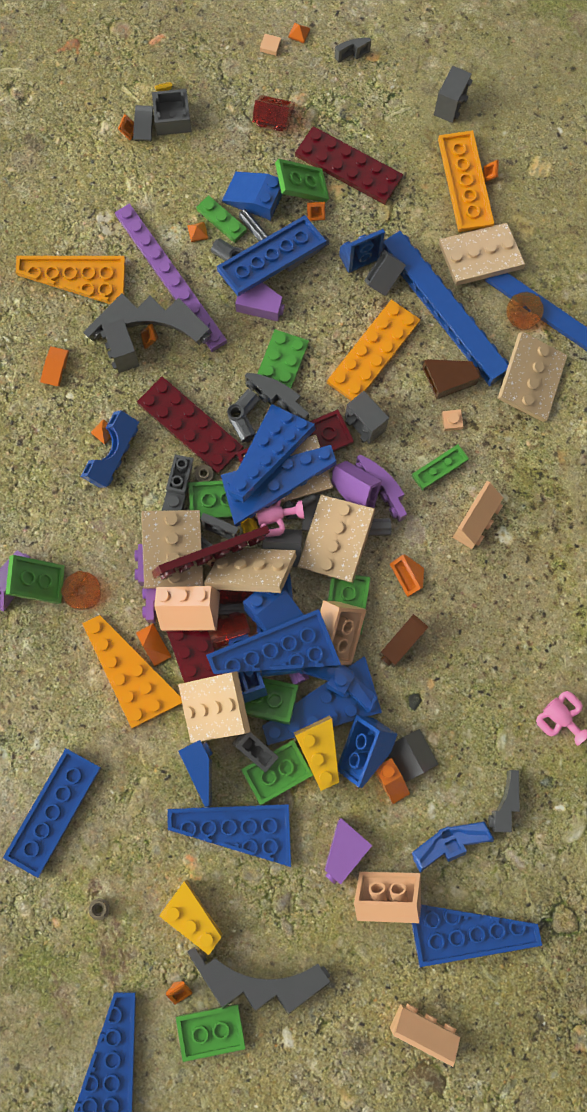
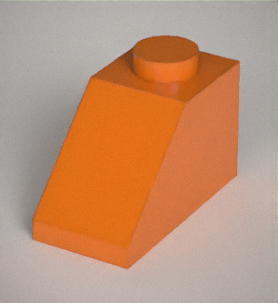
[375,758,410,804]

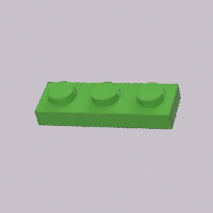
[196,195,247,243]
[412,444,469,491]

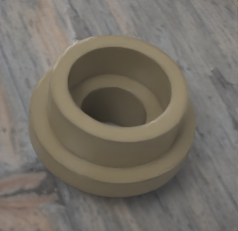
[195,465,214,482]
[89,898,110,920]

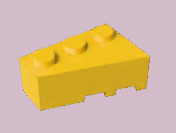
[294,715,339,791]
[159,880,223,955]

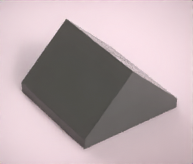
[262,528,302,568]
[389,729,438,782]

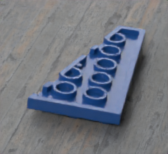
[228,404,316,503]
[221,445,337,527]
[206,609,341,674]
[263,656,382,745]
[167,804,291,867]
[411,904,542,967]
[74,992,136,1112]

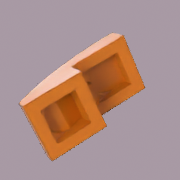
[40,346,69,387]

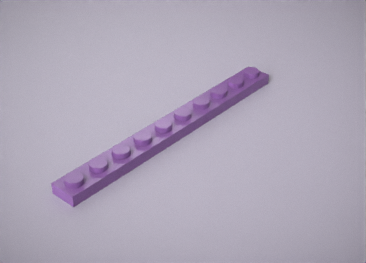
[115,203,227,352]

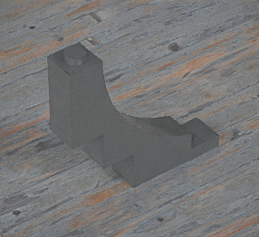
[83,293,212,346]
[188,947,331,1015]

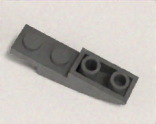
[245,373,309,421]
[162,454,194,511]

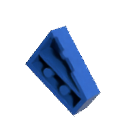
[229,634,268,703]

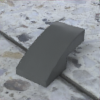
[335,38,371,63]
[133,105,153,141]

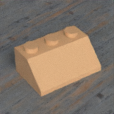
[452,481,503,549]
[155,586,220,631]
[320,600,366,665]
[354,872,421,923]
[390,1003,460,1067]

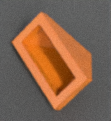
[390,554,424,597]
[136,623,172,666]

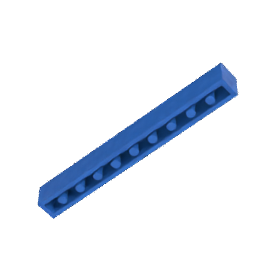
[382,231,509,387]

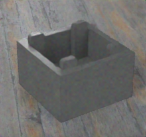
[434,65,473,123]
[152,89,192,136]
[100,319,140,373]
[345,391,389,444]

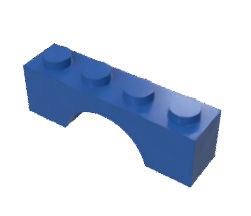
[80,410,139,488]

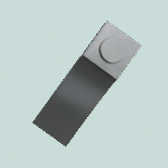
[488,770,520,832]

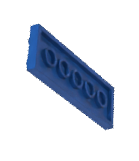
[217,215,326,296]
[3,748,101,878]

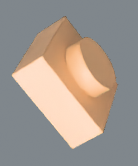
[442,409,464,431]

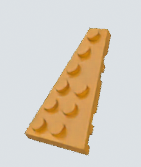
[16,256,126,304]
[82,615,182,729]

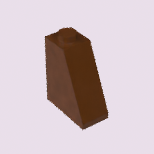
[422,359,480,400]
[379,614,428,668]

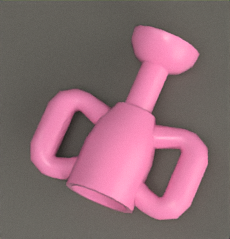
[257,500,305,537]
[536,691,587,746]

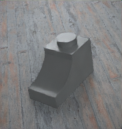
[232,732,278,773]

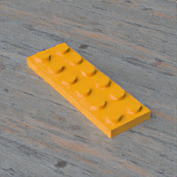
[438,130,494,233]
[327,300,421,401]

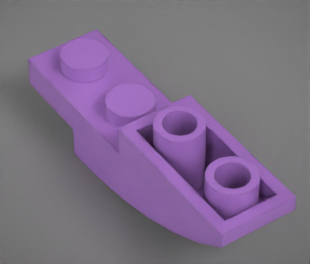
[355,455,407,522]
[135,544,156,623]

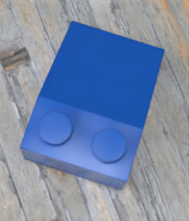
[222,172,283,221]
[339,229,385,273]
[243,588,304,631]
[337,715,398,788]
[178,740,213,807]

